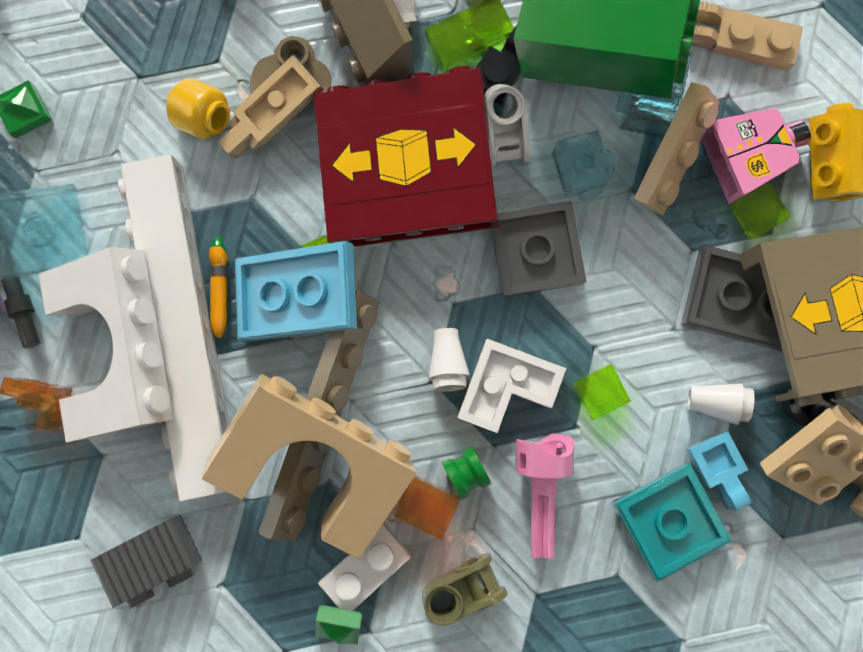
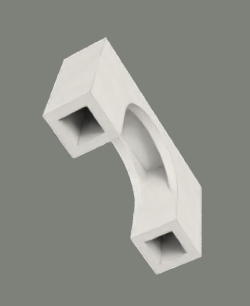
[39,247,174,443]

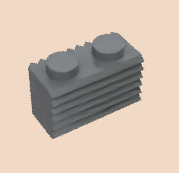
[90,515,202,609]

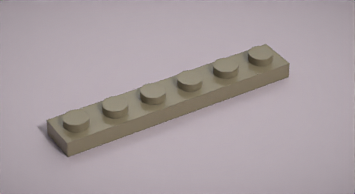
[258,290,380,541]

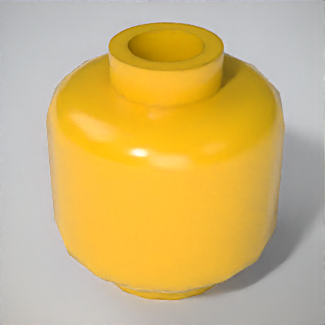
[166,78,230,140]

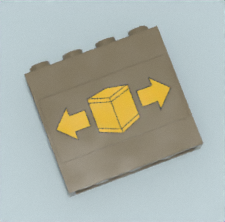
[739,227,863,407]

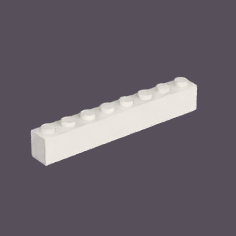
[118,154,229,502]

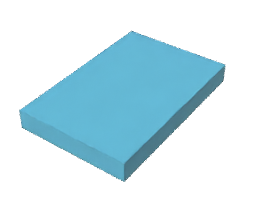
[235,241,357,342]

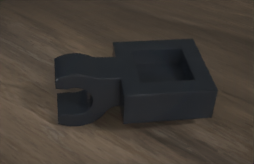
[476,25,522,106]

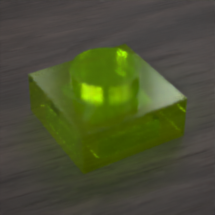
[729,182,791,240]
[572,364,631,420]

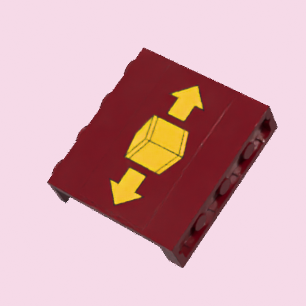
[314,66,500,247]

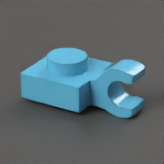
[685,431,752,511]

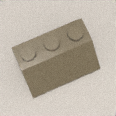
[318,0,414,84]

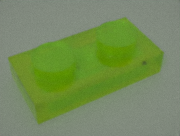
[425,0,514,70]

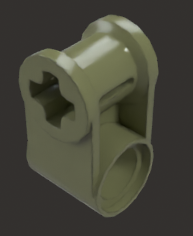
[422,553,508,626]

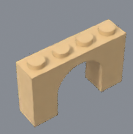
[202,374,416,559]

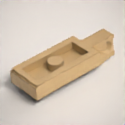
[218,55,324,159]

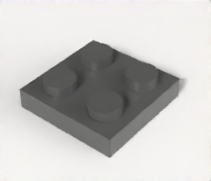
[490,201,587,298]

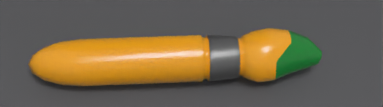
[209,236,228,338]

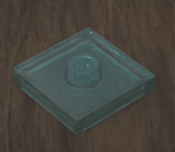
[0,184,88,280]

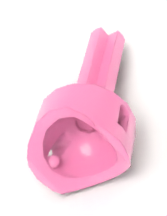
[515,433,574,559]

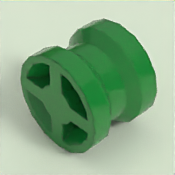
[441,446,492,500]

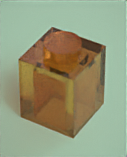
[394,475,461,540]

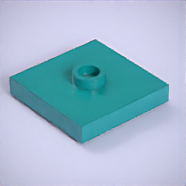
[612,463,732,582]

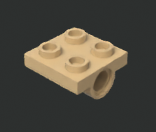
[760,404,863,505]

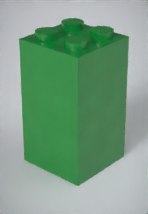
[514,0,701,99]

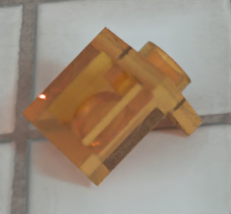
[0,377,73,431]

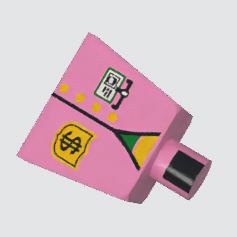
[701,109,811,204]

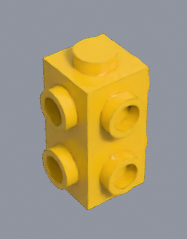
[808,103,863,202]

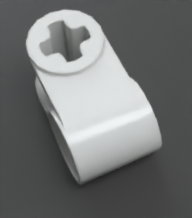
[484,84,531,167]

